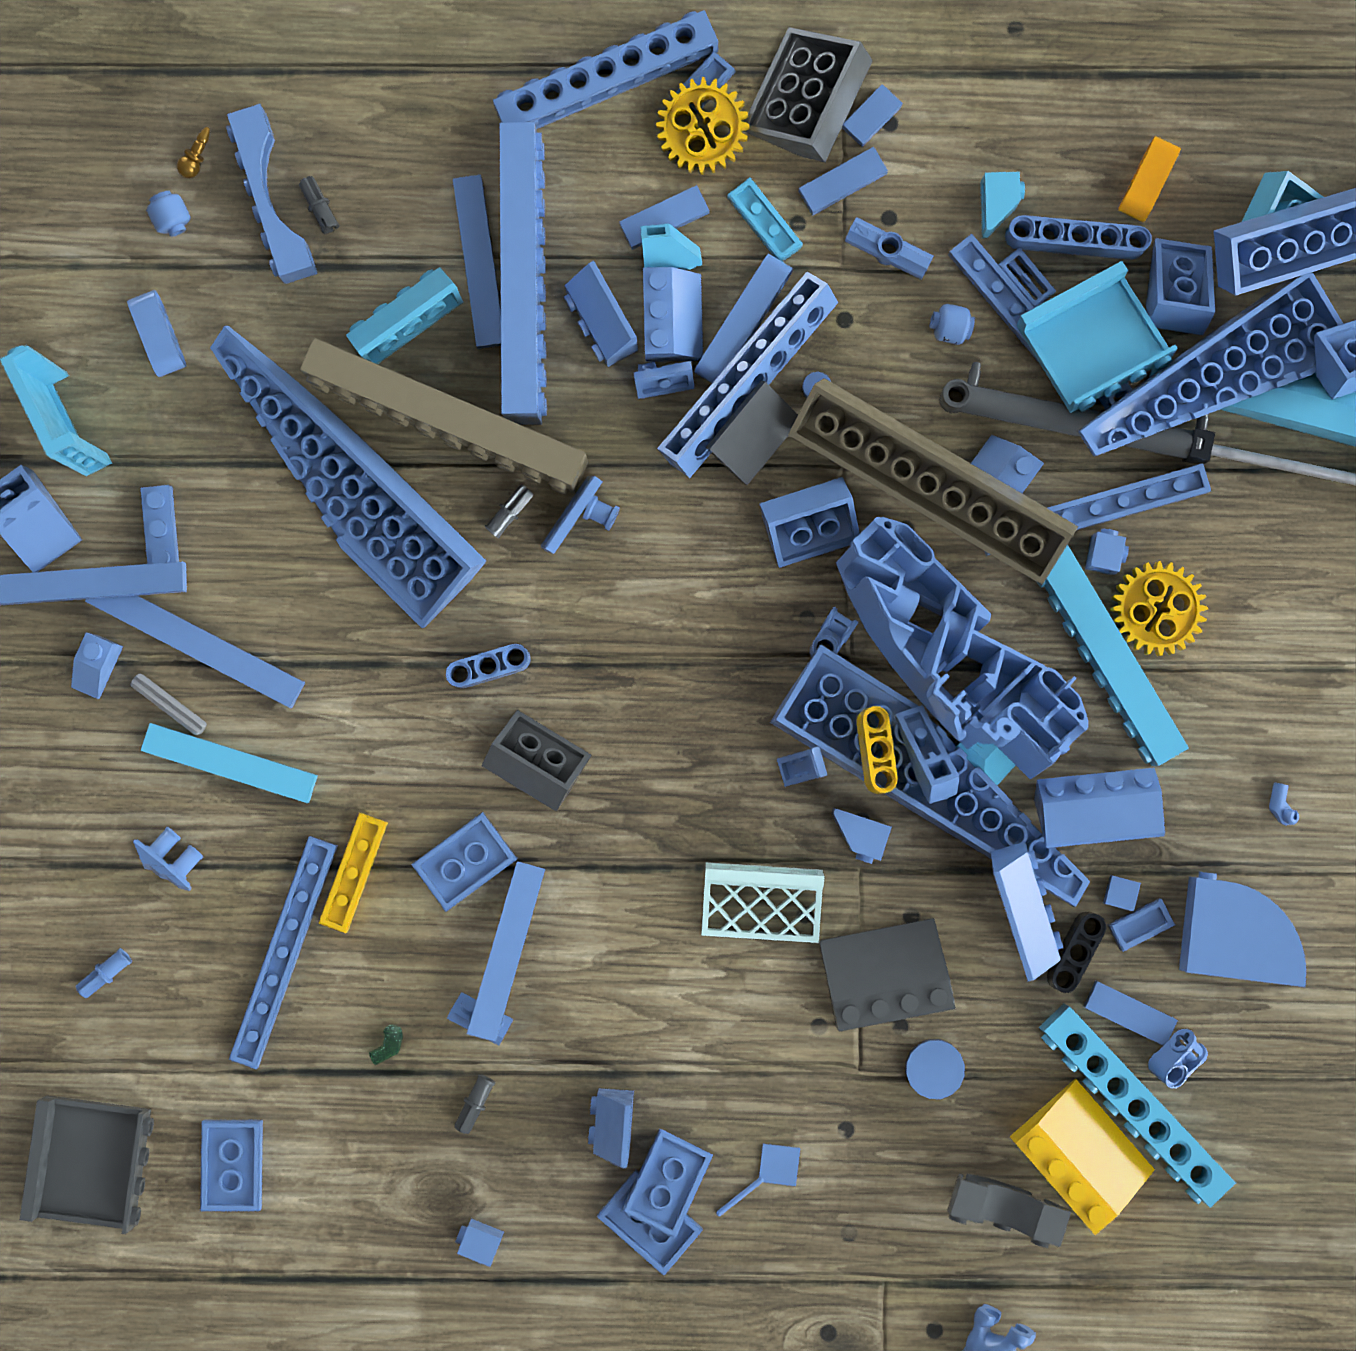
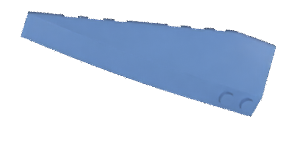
[1078,272,1343,456]

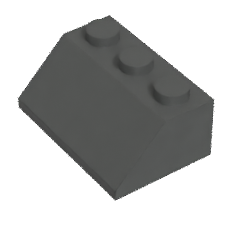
[481,710,592,812]

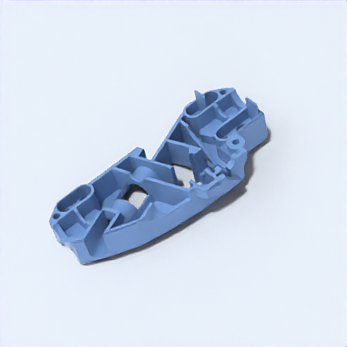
[836,517,1089,779]

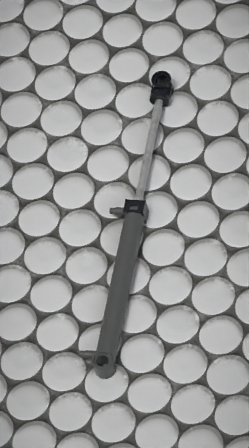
[939,362,1356,485]

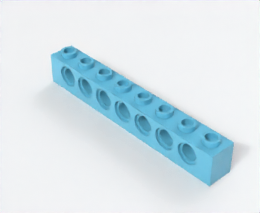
[1039,1003,1236,1208]

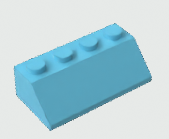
[346,267,463,364]

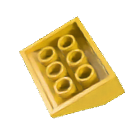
[1010,1078,1155,1235]

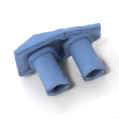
[133,827,203,891]

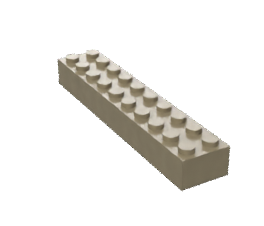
[300,338,588,495]
[788,378,1079,585]

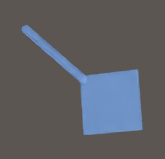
[716,1143,800,1216]

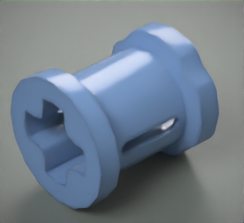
[583,495,620,531]

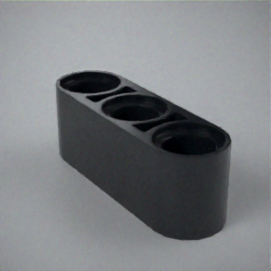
[1047,912,1106,993]

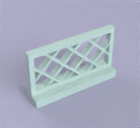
[701,862,824,943]

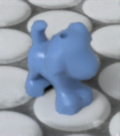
[962,1304,1036,1351]

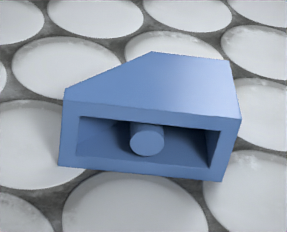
[71,632,123,699]
[831,808,892,864]

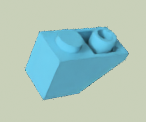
[640,224,702,270]

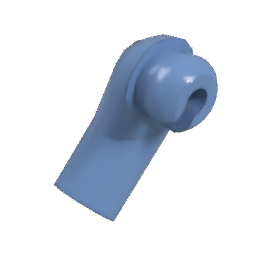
[1269,783,1299,825]

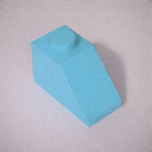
[980,172,1025,238]

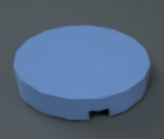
[905,1039,965,1099]

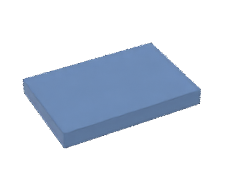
[411,812,517,912]
[200,1120,263,1211]
[621,1128,713,1238]
[597,1170,703,1276]

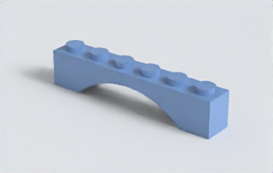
[226,104,318,284]

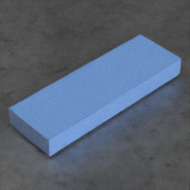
[798,147,888,216]
[619,185,709,250]
[541,476,603,554]
[1083,980,1178,1046]

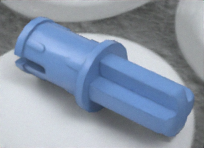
[76,948,132,998]

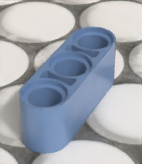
[127,290,186,377]
[446,644,531,689]

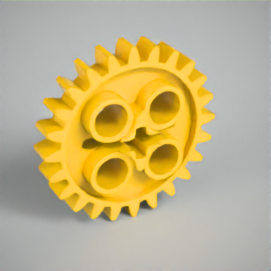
[656,77,749,175]
[1110,561,1208,656]

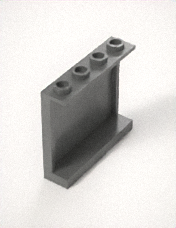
[20,1095,154,1234]

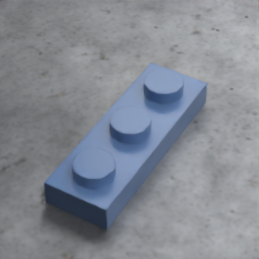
[140,485,179,564]

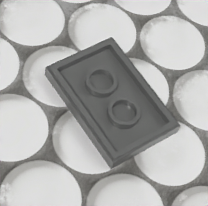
[706,380,798,485]

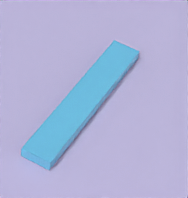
[141,723,318,803]

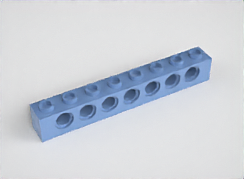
[493,10,718,129]
[657,272,838,478]

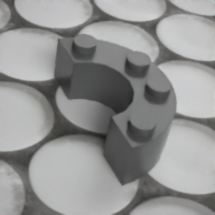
[947,1173,1071,1248]

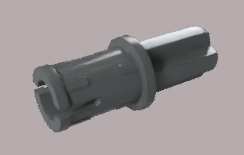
[299,176,340,234]
[484,485,533,539]
[454,1074,495,1134]

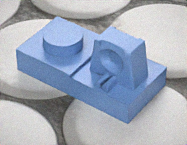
[633,361,695,399]

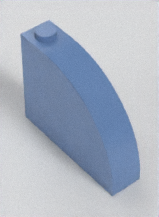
[1179,872,1306,987]

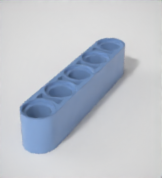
[1005,215,1152,260]
[694,253,793,383]

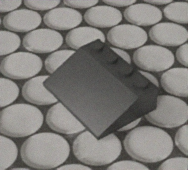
[744,27,873,162]
[819,918,956,1032]

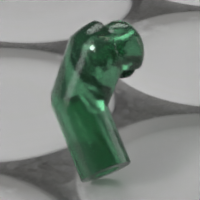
[369,1024,403,1066]

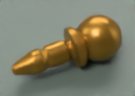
[177,127,210,178]

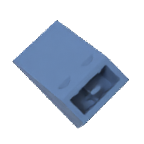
[0,465,82,572]

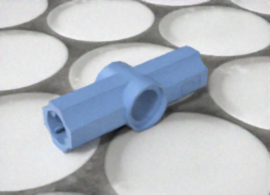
[845,217,934,280]

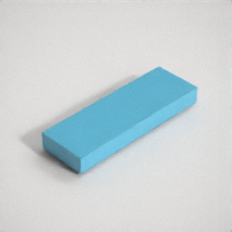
[727,178,803,262]

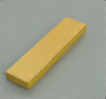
[319,813,388,933]

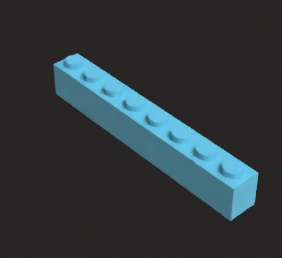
[1037,545,1189,766]

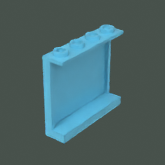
[1017,261,1177,413]
[0,346,112,476]

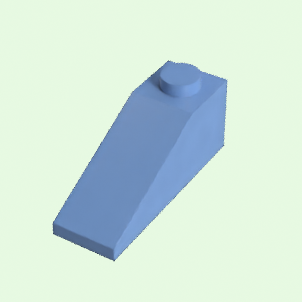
[895,705,960,804]

